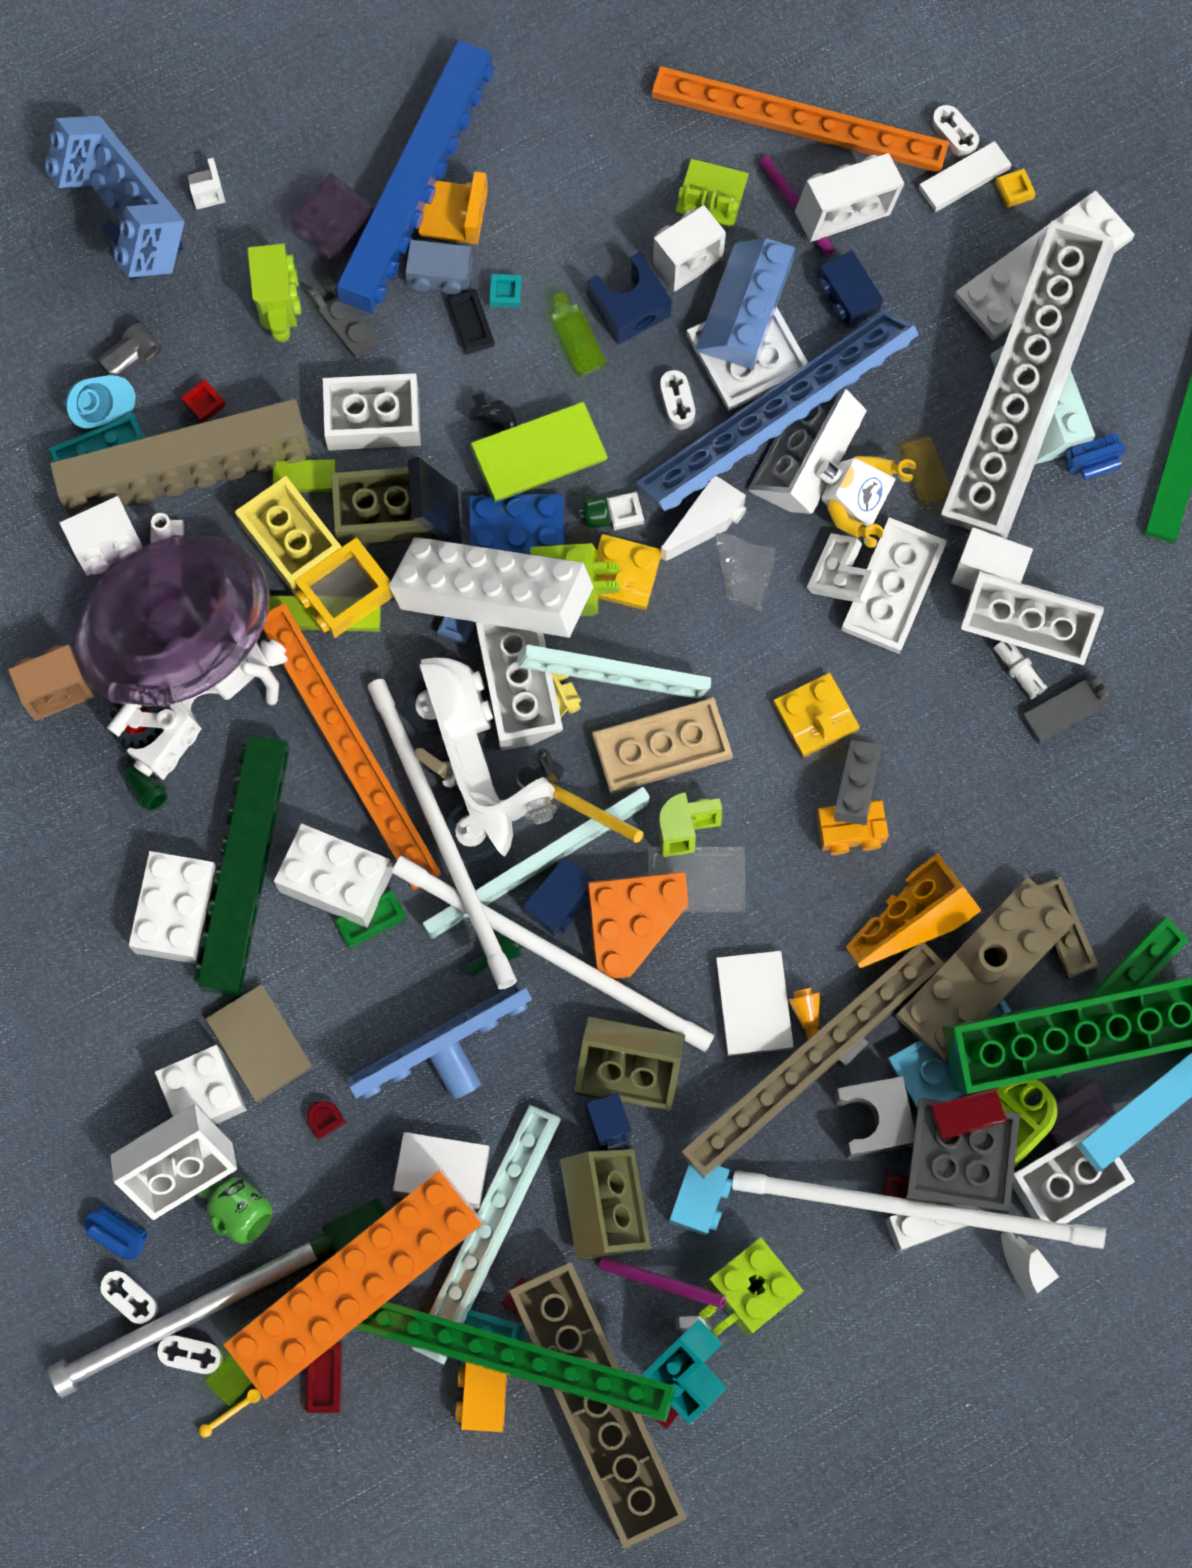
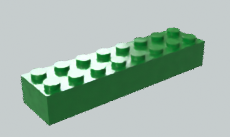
[942,975,1192,1094]

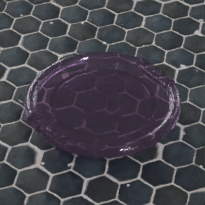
[74,535,269,707]

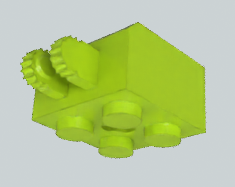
[248,243,302,343]
[530,543,620,617]
[698,1237,804,1338]

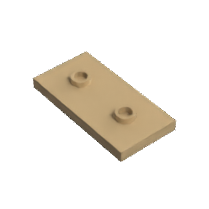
[592,697,733,794]

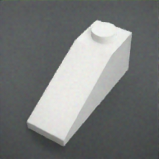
[661,476,747,561]

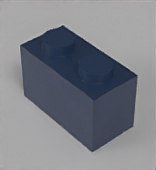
[817,250,883,328]
[523,857,595,937]
[586,1093,632,1151]

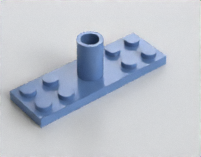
[346,982,532,1100]

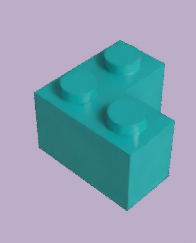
[642,1319,727,1425]

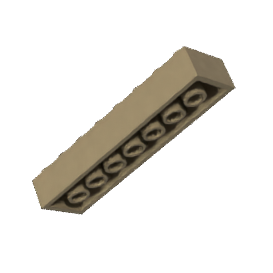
[50,399,312,518]
[509,1262,687,1549]

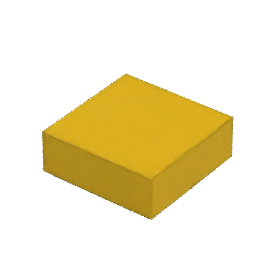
[995,168,1036,208]

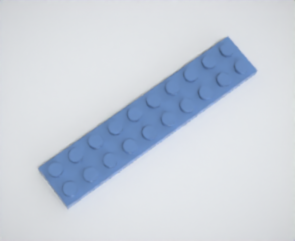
[636,310,919,511]

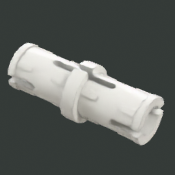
[993,641,1048,699]

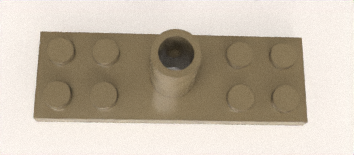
[895,877,1077,1062]

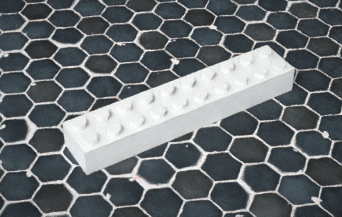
[941,220,1115,539]

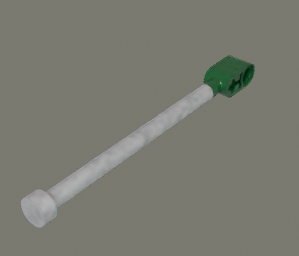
[47,1199,386,1398]

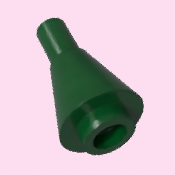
[466,933,524,977]

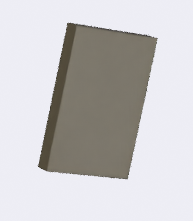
[206,984,313,1103]

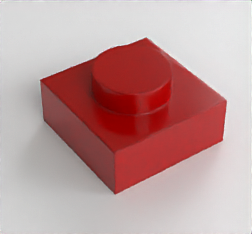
[181,379,226,423]

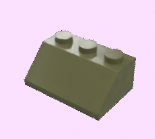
[574,1016,686,1111]
[560,1149,651,1260]

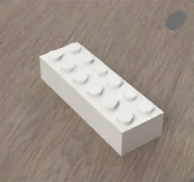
[389,537,593,638]

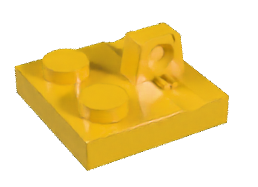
[597,534,661,611]
[773,673,860,758]

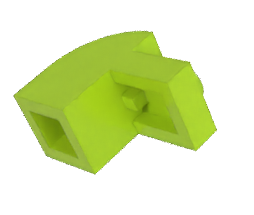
[659,792,722,857]

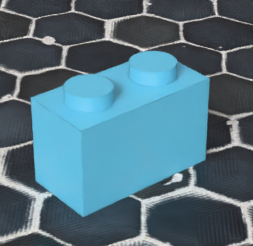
[669,1164,733,1236]

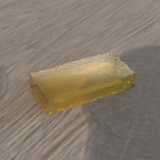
[900,436,951,504]

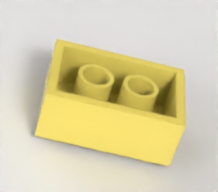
[235,476,342,595]

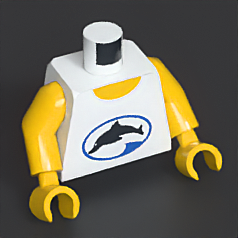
[817,456,916,548]

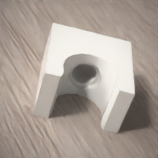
[951,527,1033,591]

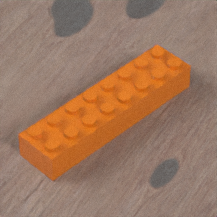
[224,1170,484,1400]

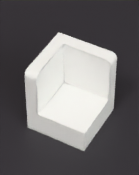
[188,158,226,210]

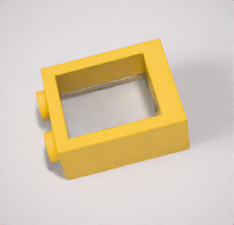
[295,537,394,639]

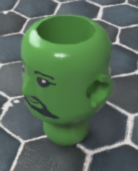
[197,1177,273,1244]

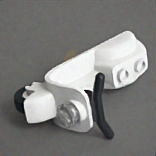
[404,657,564,861]

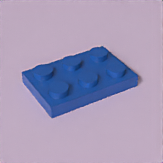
[469,494,564,555]

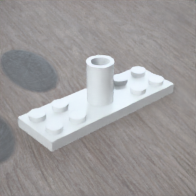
[954,191,1135,341]

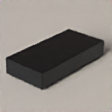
[447,288,495,355]

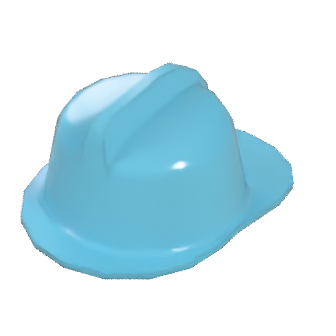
[63,375,136,428]

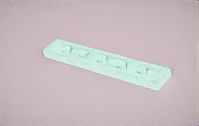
[517,645,711,699]

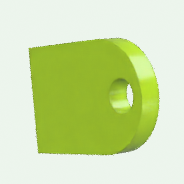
[996,1079,1057,1168]

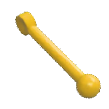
[199,1389,261,1438]

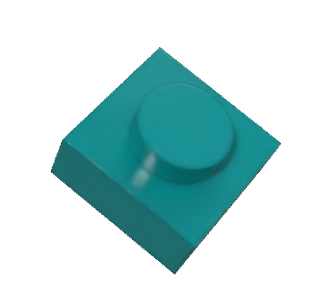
[490,274,522,308]

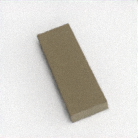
[1038,877,1099,979]

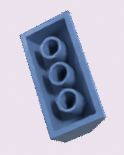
[695,238,795,370]

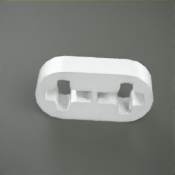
[932,105,979,158]
[660,370,695,430]
[100,1271,158,1325]
[157,1336,223,1374]

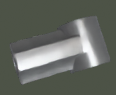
[97,322,162,377]

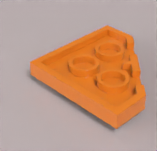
[587,871,688,979]

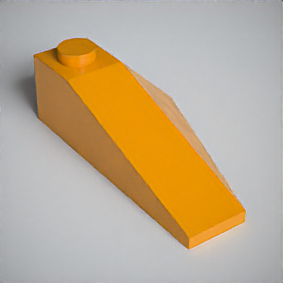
[846,853,981,968]

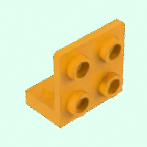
[419,171,488,245]

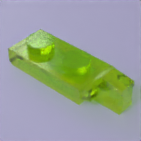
[552,291,606,377]

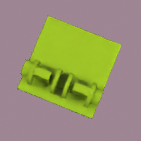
[675,159,749,228]

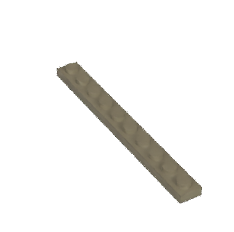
[681,943,945,1179]

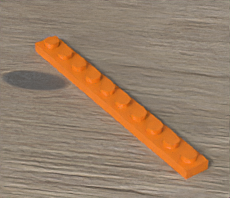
[652,66,949,173]
[257,603,442,891]

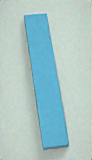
[1077,1052,1192,1172]

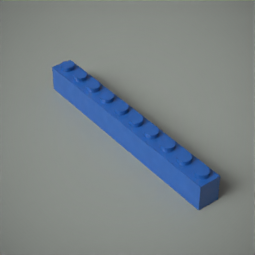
[337,40,495,314]

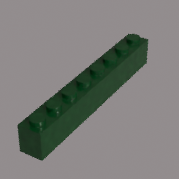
[194,735,290,998]

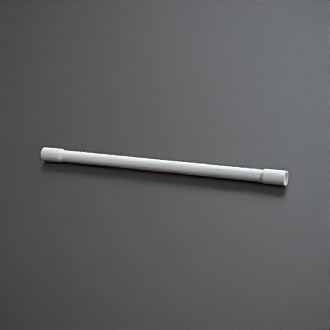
[367,679,517,989]
[391,856,715,1052]
[732,1170,1106,1249]

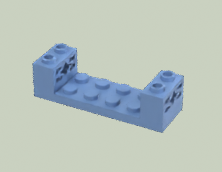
[45,116,185,277]

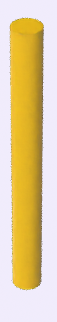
[552,783,643,843]

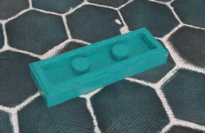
[48,413,145,462]

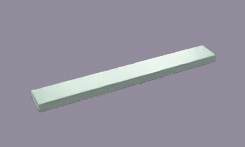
[423,787,649,939]
[412,1104,561,1365]

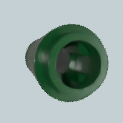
[123,765,168,811]

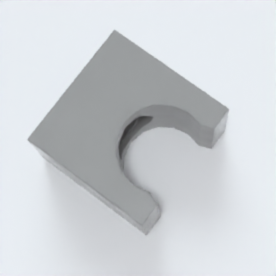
[834,1076,914,1159]

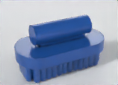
[1065,433,1126,480]
[84,1205,148,1260]

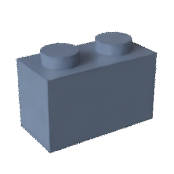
[406,240,472,295]

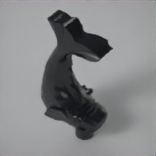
[469,393,517,433]

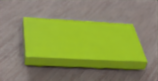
[470,402,608,503]

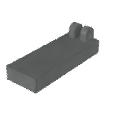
[1022,674,1113,744]

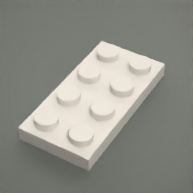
[841,517,947,654]

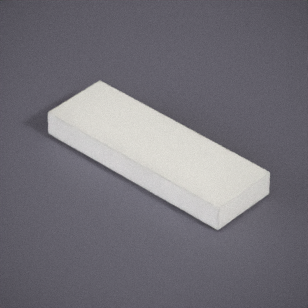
[919,141,1011,212]

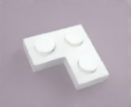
[807,533,877,604]

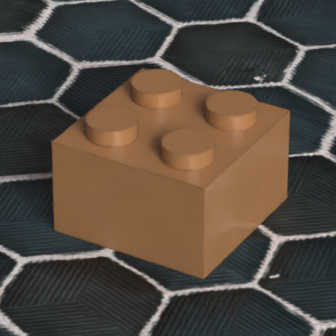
[8,645,95,721]

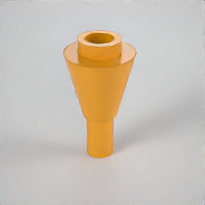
[788,987,820,1040]

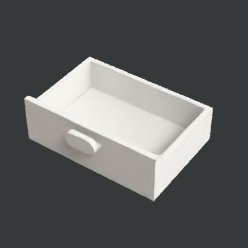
[393,1132,490,1210]

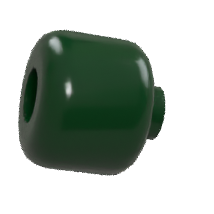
[579,496,611,528]

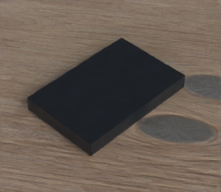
[408,457,462,544]

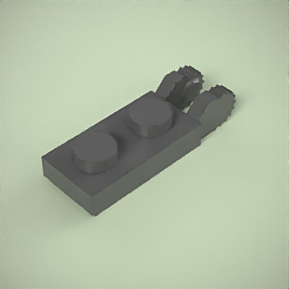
[306,276,380,359]

